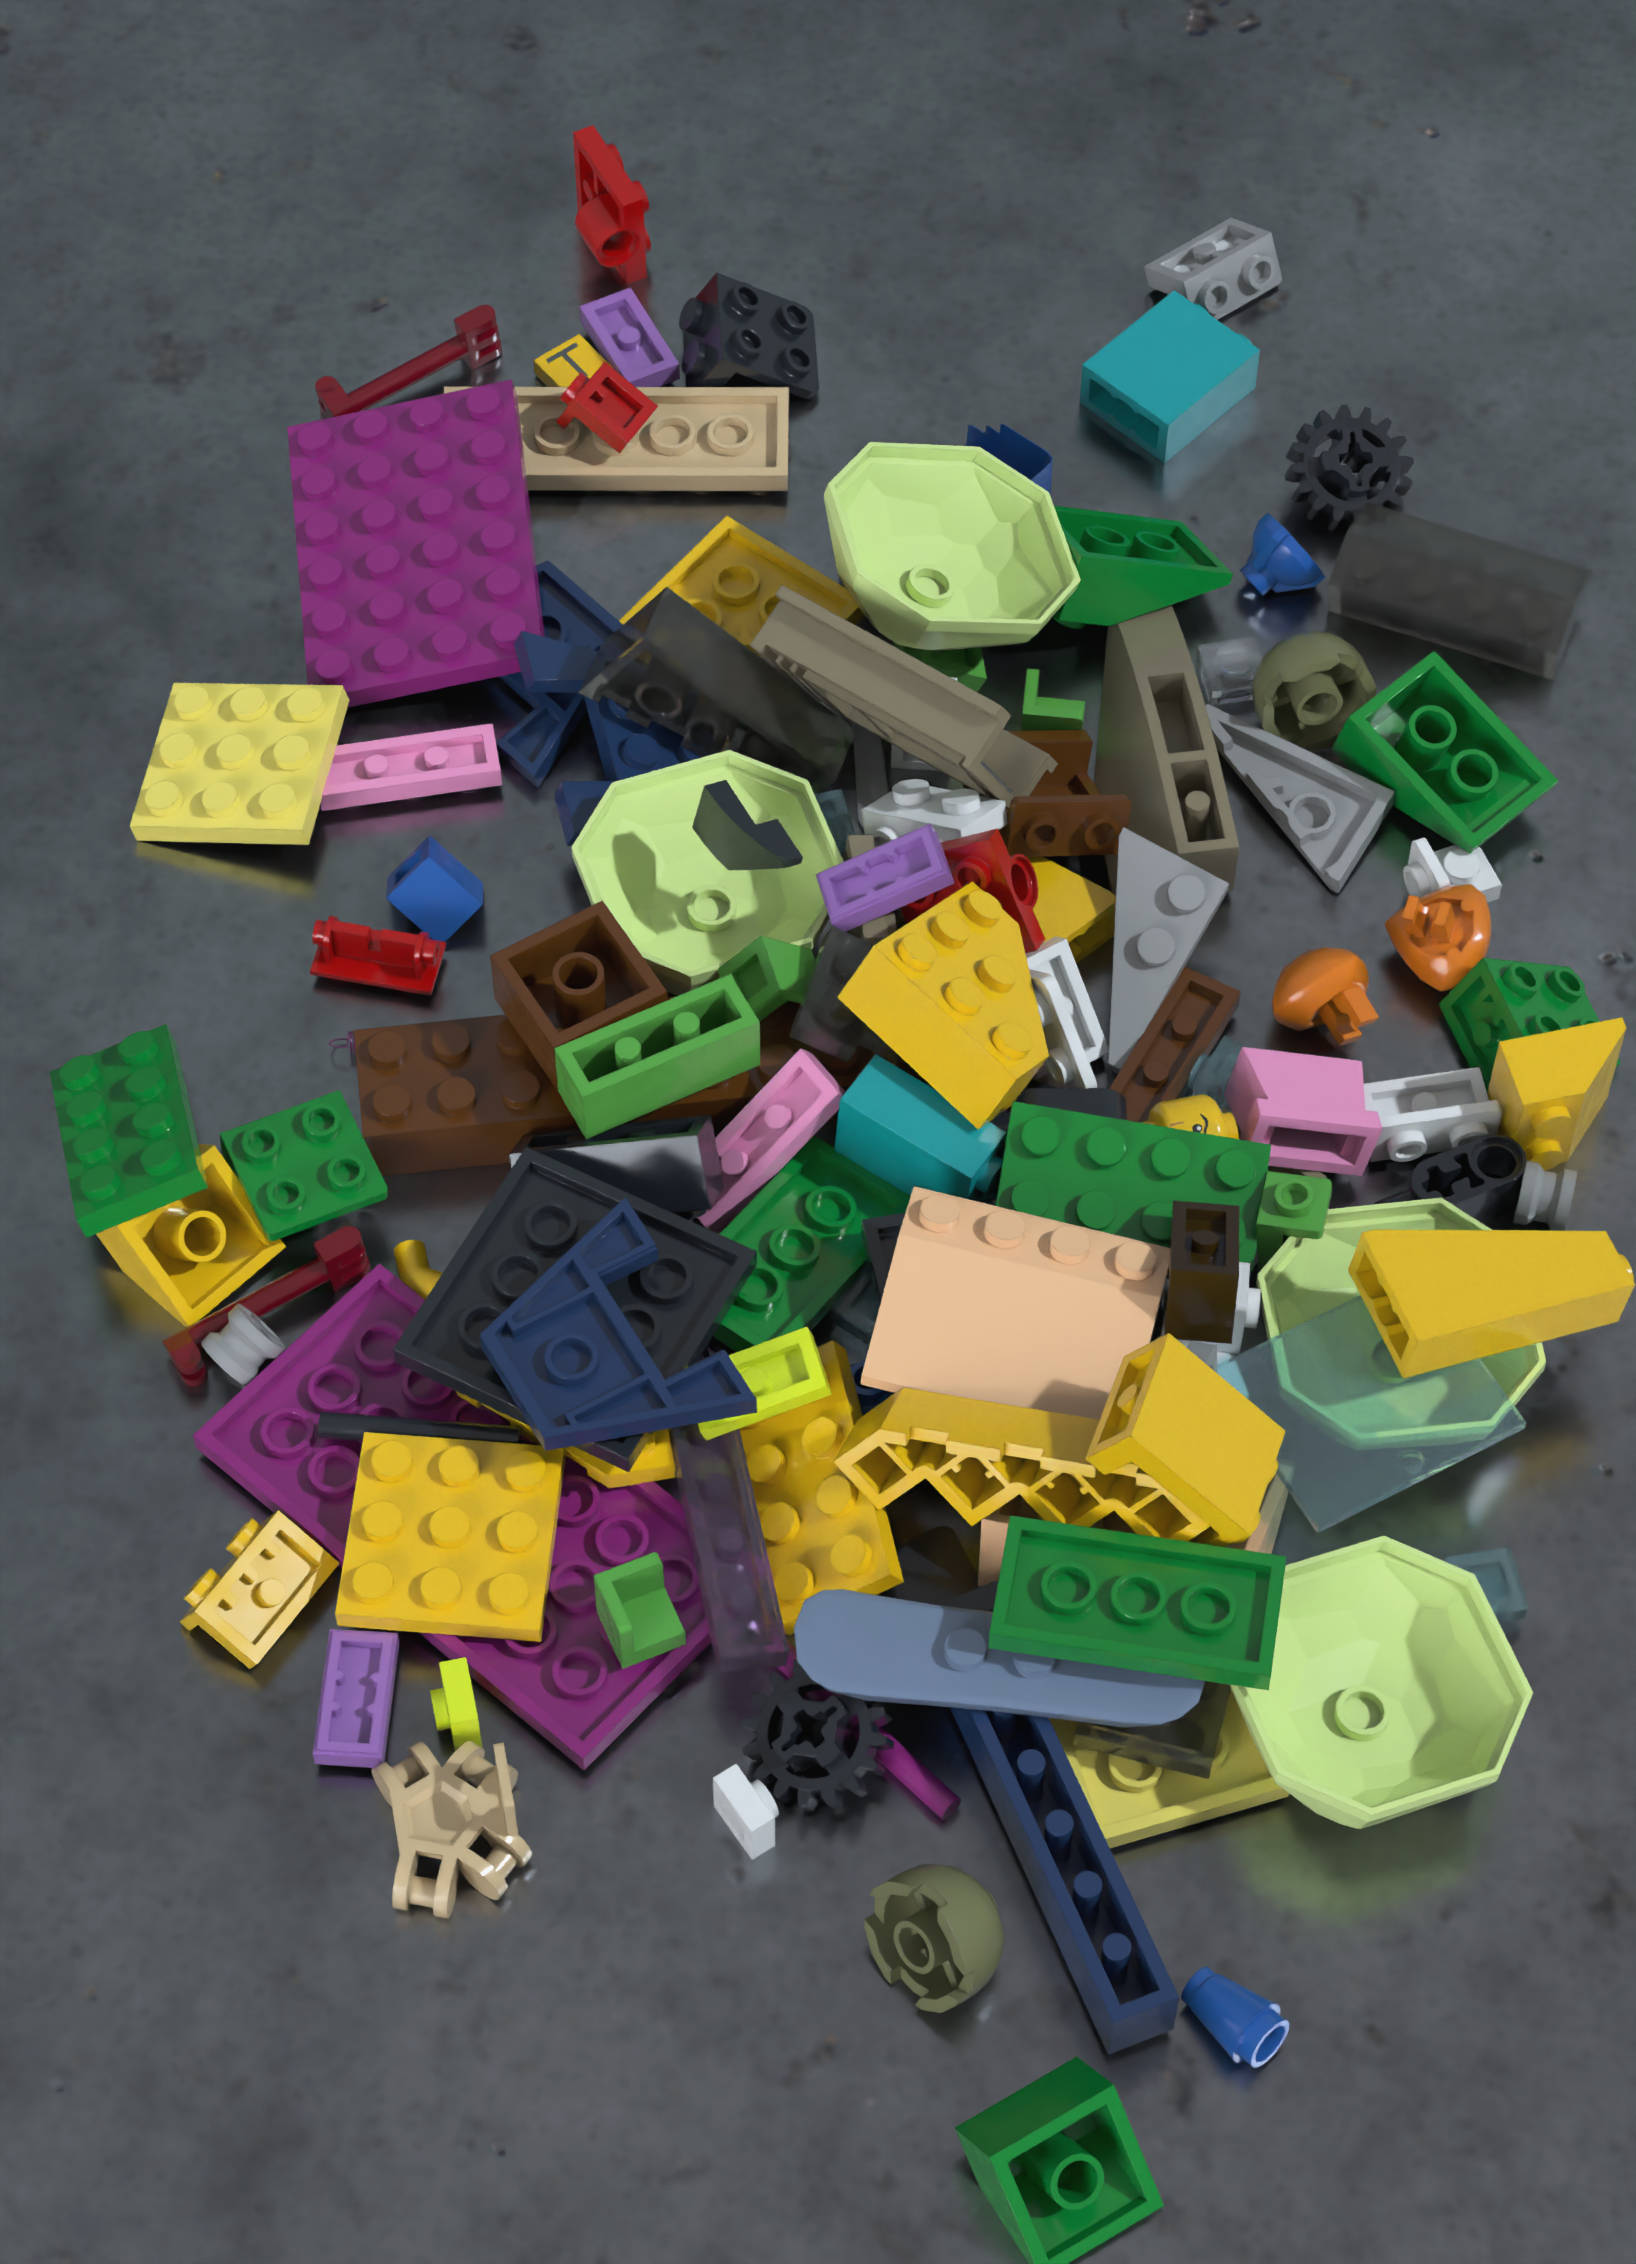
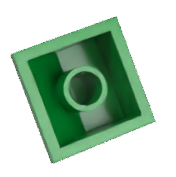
[955,2056,1164,2264]

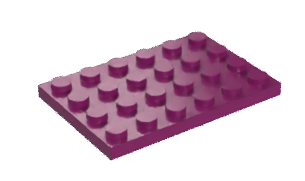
[287,379,545,708]

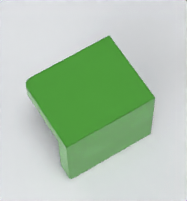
[1021,668,1085,731]
[717,936,829,1022]
[594,1552,686,1669]

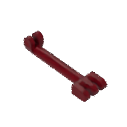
[315,305,502,418]
[162,1226,371,1387]

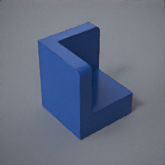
[386,835,483,942]

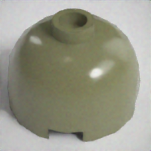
[1252,631,1377,752]
[864,1864,1004,2013]

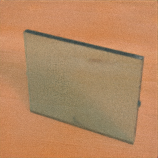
[1217,1295,1526,1533]

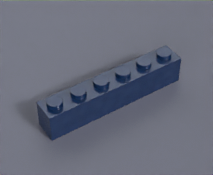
[950,1707,1179,2055]

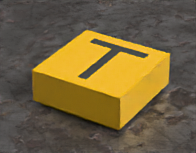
[533,334,613,387]

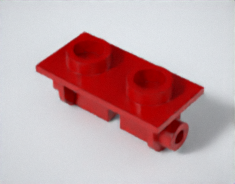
[310,916,446,996]

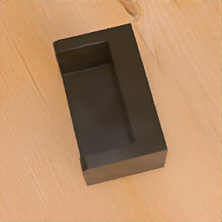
[1165,1200,1240,1344]

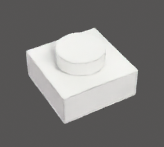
[713,1764,779,1860]

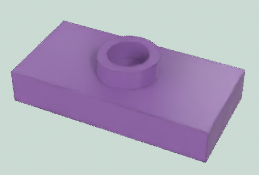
[815,823,954,934]
[313,1629,399,1768]

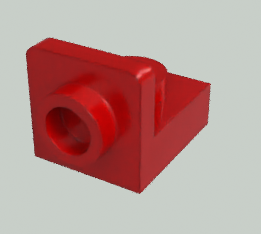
[556,361,658,454]

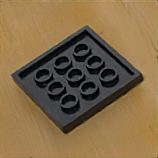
[393,1147,757,1472]

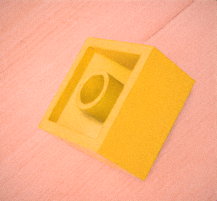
[1487,1017,1626,1171]
[96,1144,286,1327]

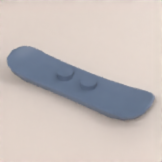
[794,1589,1205,1727]

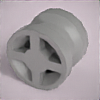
[1513,1160,1577,1231]
[201,1304,286,1386]

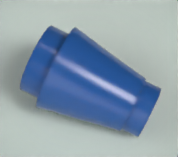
[1181,1967,1289,2068]

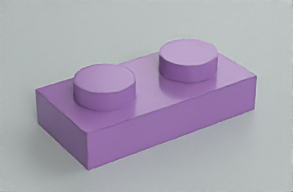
[579,287,680,387]

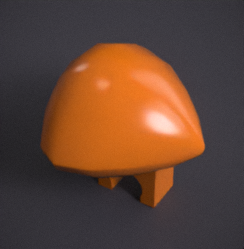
[1385,884,1491,992]
[1271,947,1379,1046]

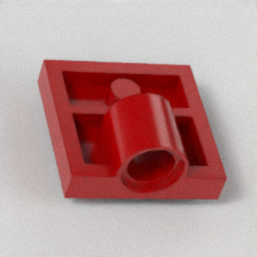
[573,125,651,285]
[900,828,1045,953]

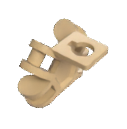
[371,1741,532,1919]

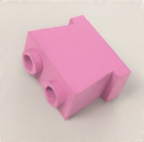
[1223,1047,1382,1176]

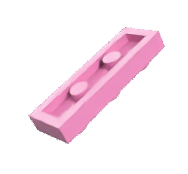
[320,723,502,811]
[697,1048,845,1234]

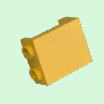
[1085,1333,1286,1547]

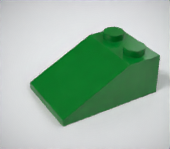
[1052,506,1233,629]
[1331,651,1559,854]

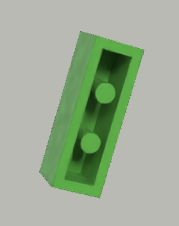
[554,974,760,1139]

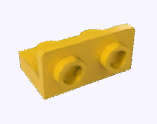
[179,1510,339,1669]

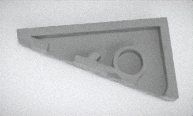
[1206,704,1395,893]
[1108,827,1229,1074]

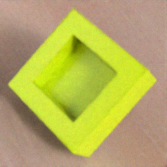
[430,1657,482,1751]

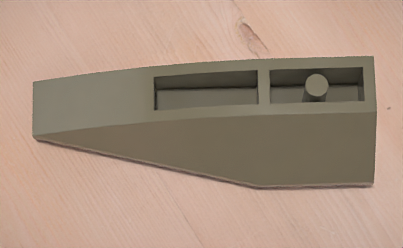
[1094,605,1240,896]

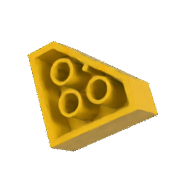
[837,881,1049,1130]

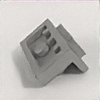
[1144,218,1282,320]

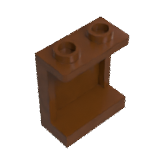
[962,730,1132,857]

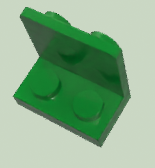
[1439,958,1621,1093]
[219,1090,388,1241]

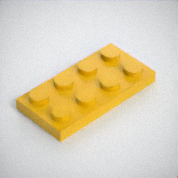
[731,1340,904,1635]

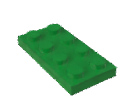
[50,1024,208,1238]
[995,1101,1271,1277]
[713,1135,911,1352]
[988,1515,1287,1691]

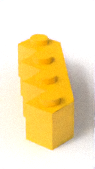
[833,1387,1210,1542]

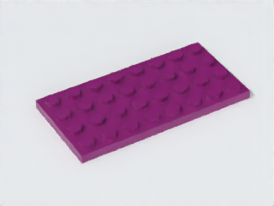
[193,1263,768,1770]

